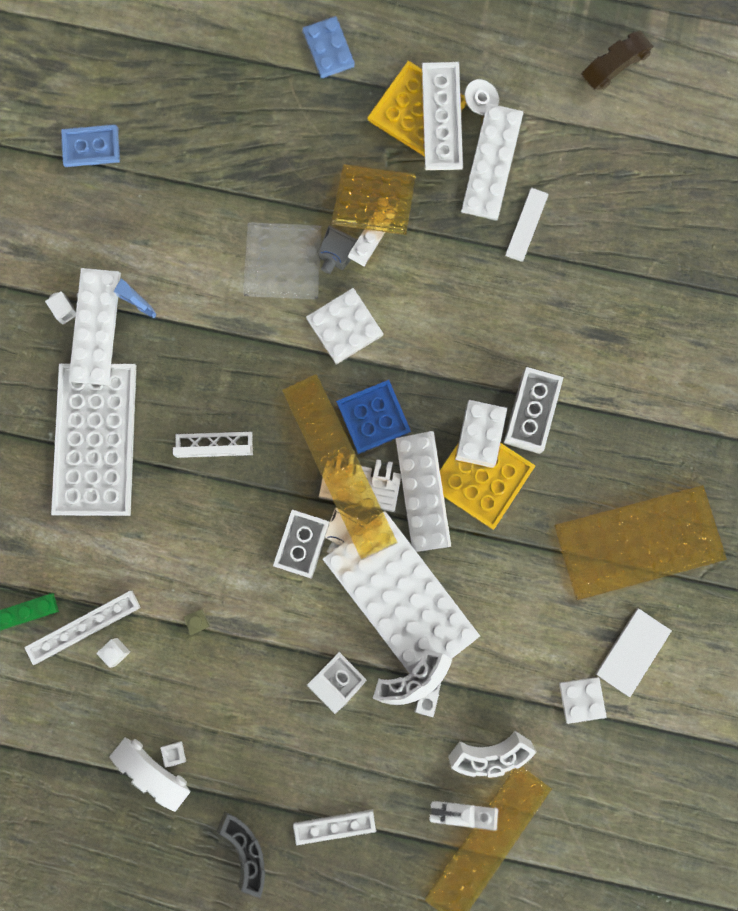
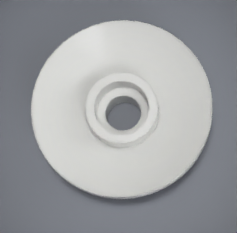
[465,80,499,115]

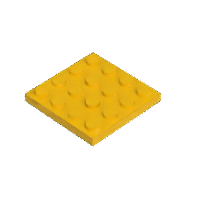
[368,61,467,156]
[440,443,535,530]

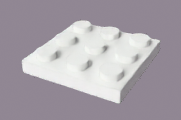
[306,288,383,365]

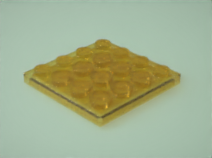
[332,164,416,235]

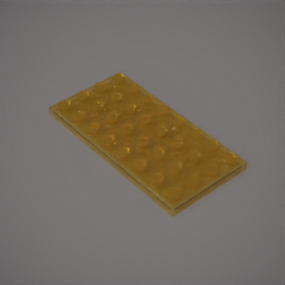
[554,485,727,600]

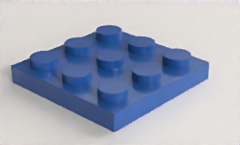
[336,380,411,454]

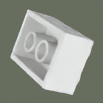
[455,400,507,468]
[273,510,330,578]

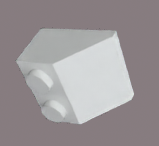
[307,652,367,714]

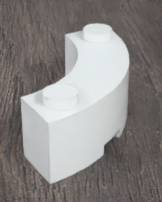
[373,649,452,705]
[448,731,536,778]
[110,738,190,811]

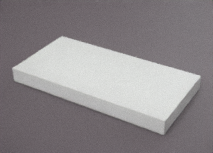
[595,608,671,697]

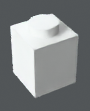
[45,291,76,324]
[96,638,130,668]

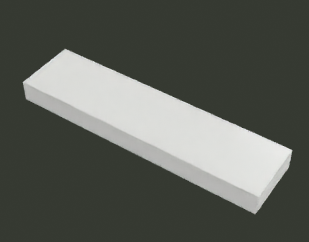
[505,188,549,262]
[293,810,376,845]

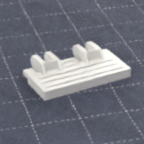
[319,452,401,512]

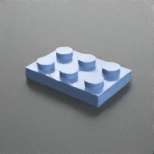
[303,16,355,78]
[61,125,120,167]

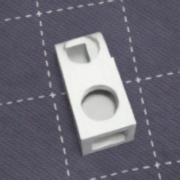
[414,682,441,717]

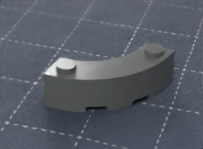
[216,811,265,898]

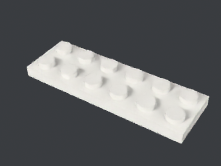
[422,62,463,170]
[462,103,524,220]
[69,268,121,386]
[396,431,451,552]

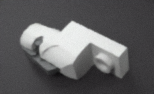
[430,801,498,830]

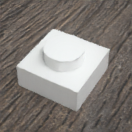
[161,741,186,767]

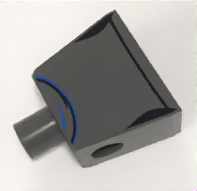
[319,225,358,274]

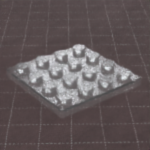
[243,222,322,299]

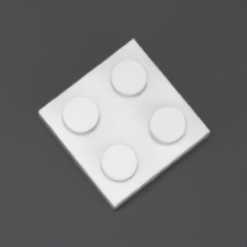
[559,677,607,724]

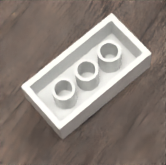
[503,367,564,454]

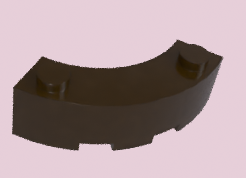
[581,31,654,90]

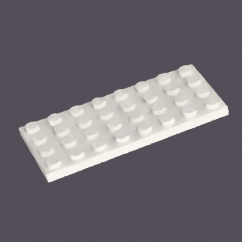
[51,364,136,516]
[323,511,480,674]

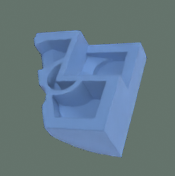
[114,278,157,318]

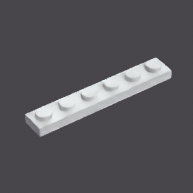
[24,591,141,665]

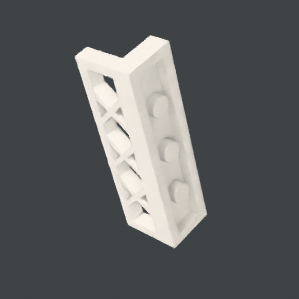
[173,432,253,458]

